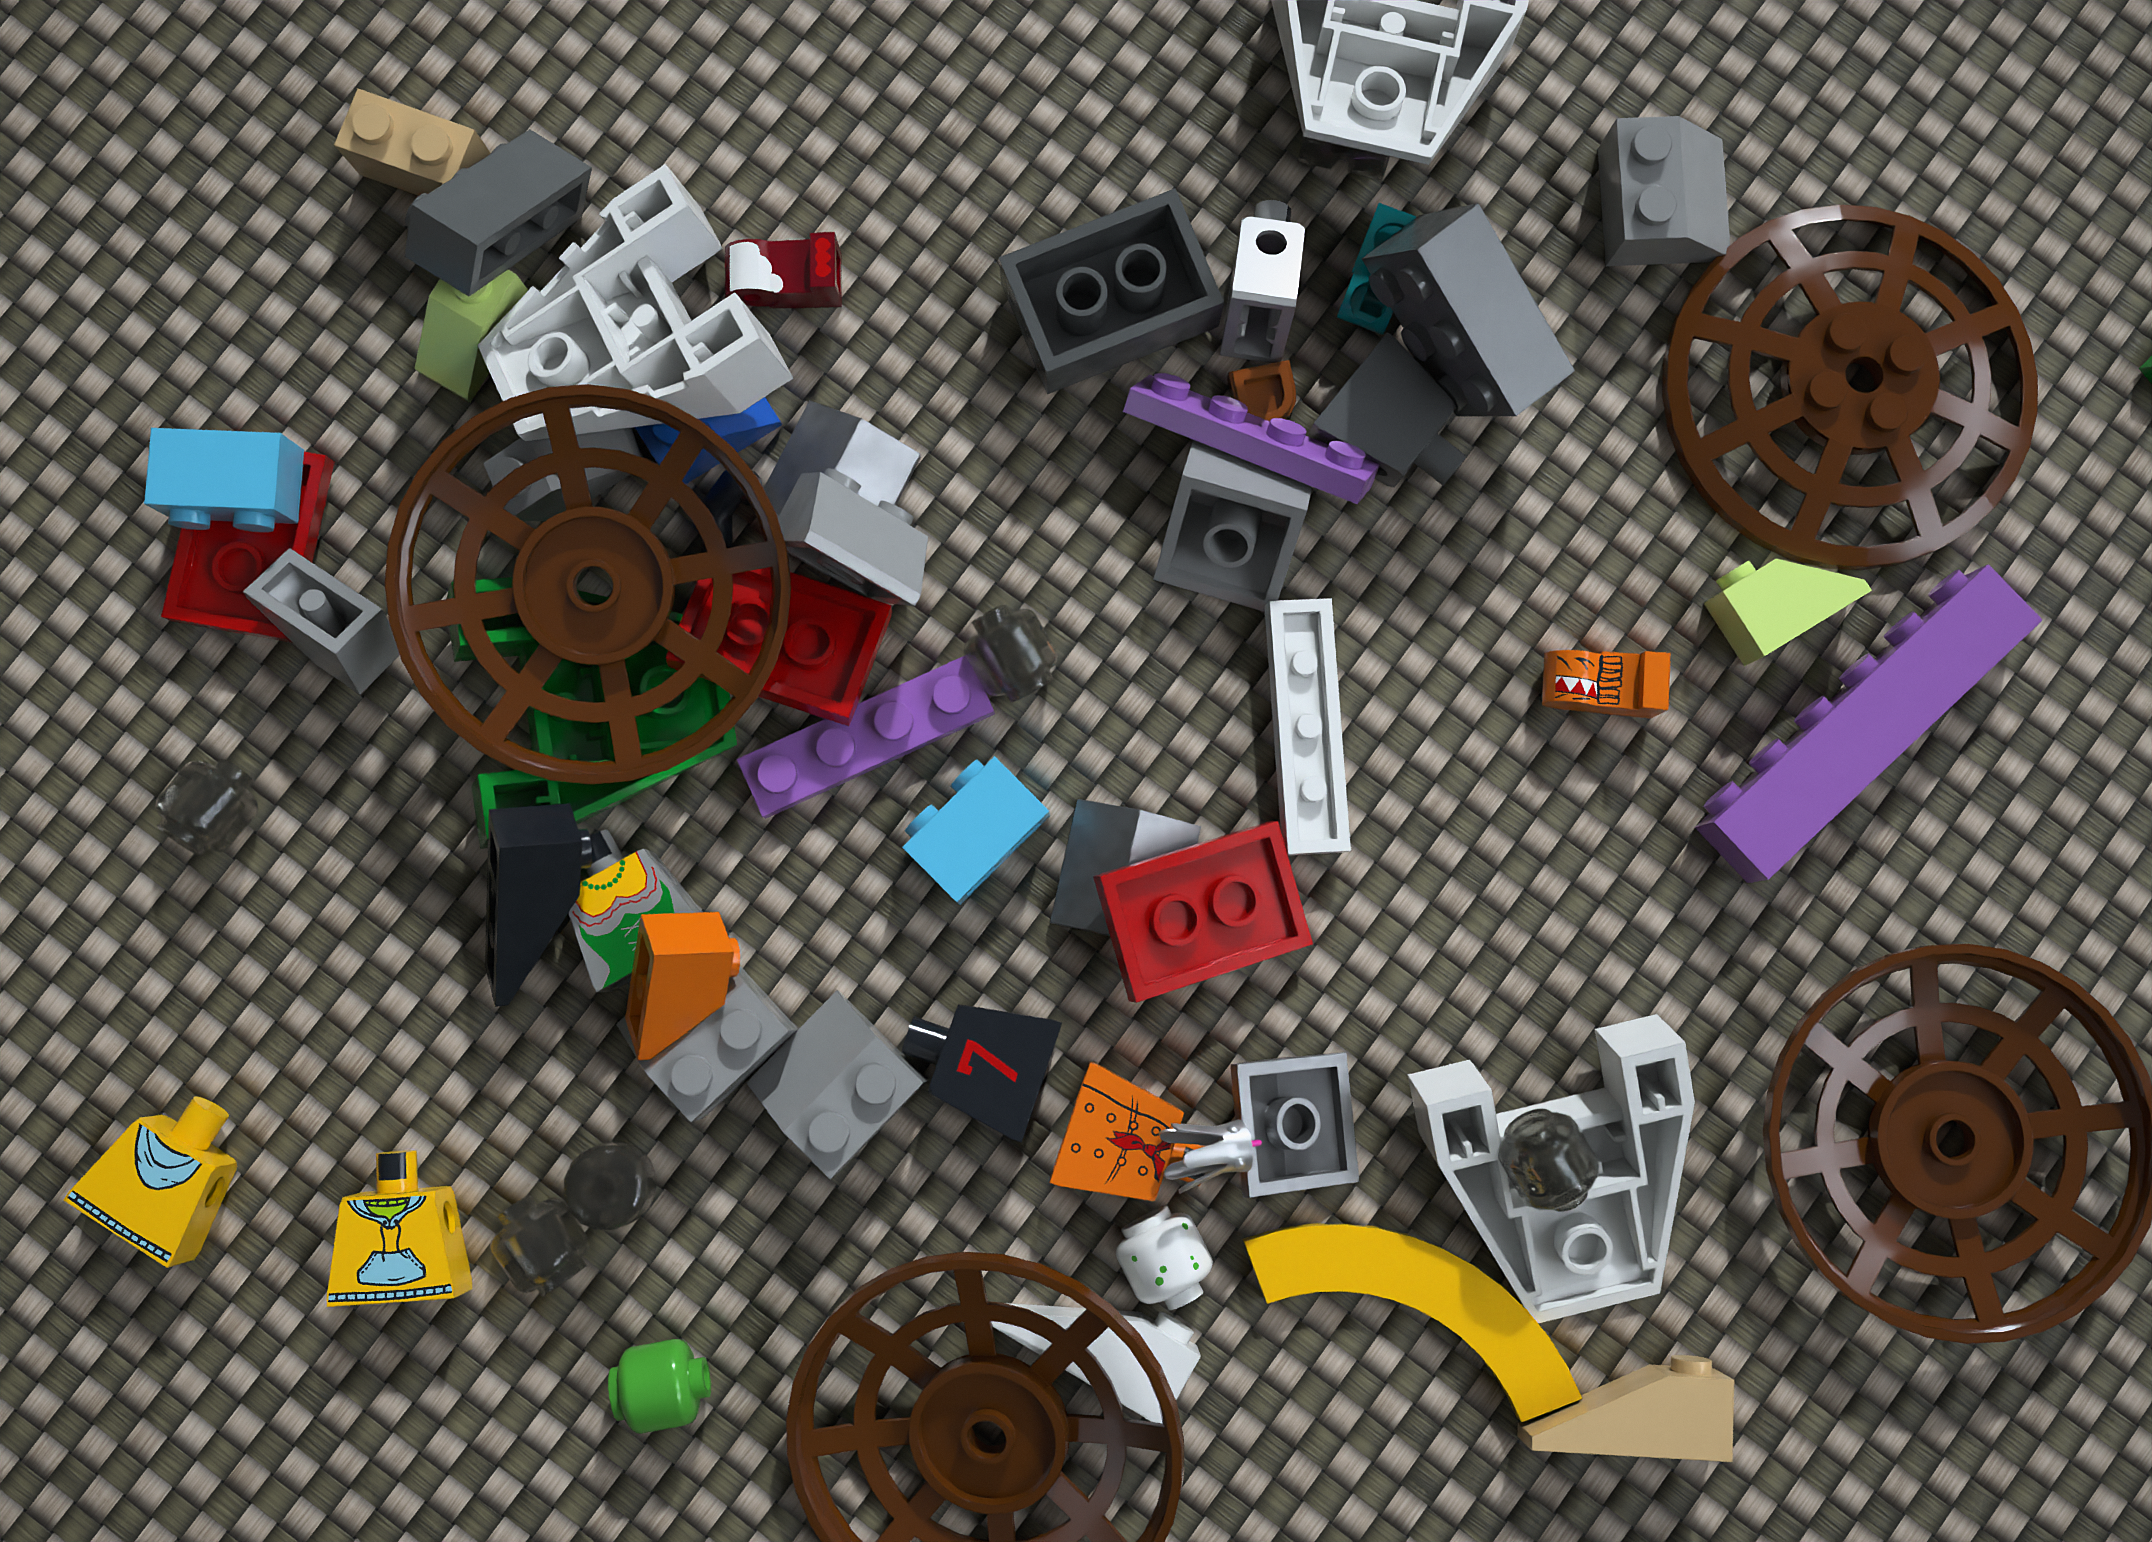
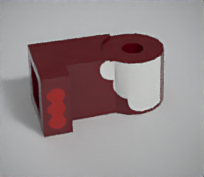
[725,232,842,309]

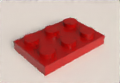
[161,451,335,643]
[665,567,892,726]
[1093,821,1313,1003]

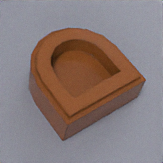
[1227,360,1296,421]

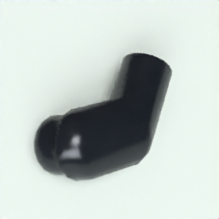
[701,470,762,553]

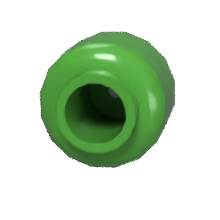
[608,1339,711,1434]

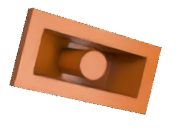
[625,912,740,1060]

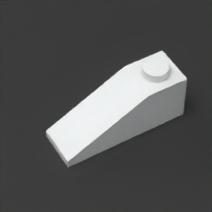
[992,1303,1201,1423]

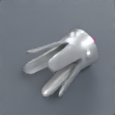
[1158,1119,1262,1194]

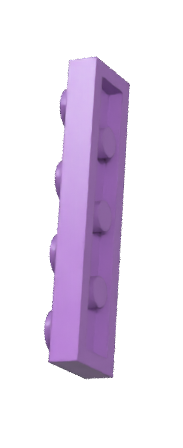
[1123,373,1379,504]
[737,654,995,819]

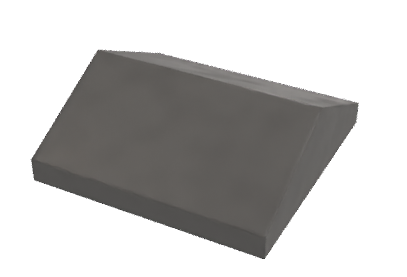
[764,400,921,517]
[1050,799,1201,936]
[1230,1052,1360,1198]

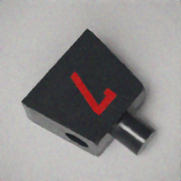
[901,1004,1062,1143]

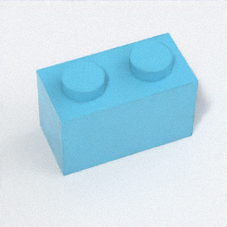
[144,428,304,532]
[902,756,1050,905]

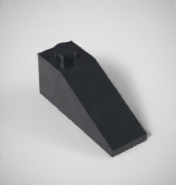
[485,803,592,1007]

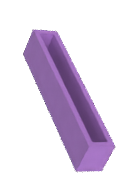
[1695,564,2042,883]

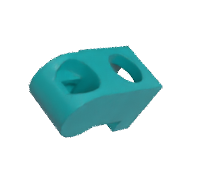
[1337,203,1416,335]

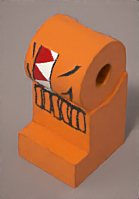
[1542,650,1671,719]

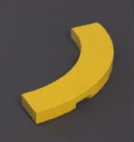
[1242,1223,1582,1422]

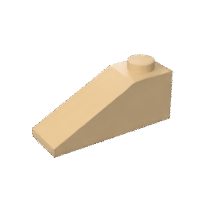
[1517,1355,1734,1462]

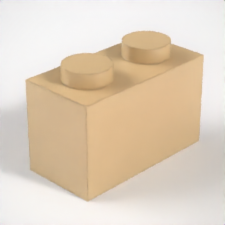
[334,88,491,196]

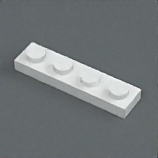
[1264,598,1351,856]

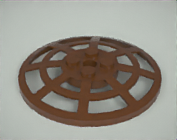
[1662,204,2038,571]
[385,384,791,784]
[1763,944,2152,1344]
[786,1252,1184,1542]

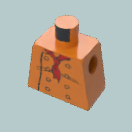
[1050,1061,1205,1201]

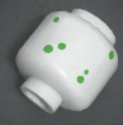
[1116,1206,1213,1311]

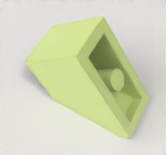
[415,270,528,403]
[1704,559,1872,666]

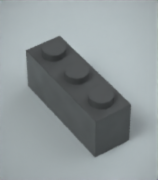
[405,129,592,296]

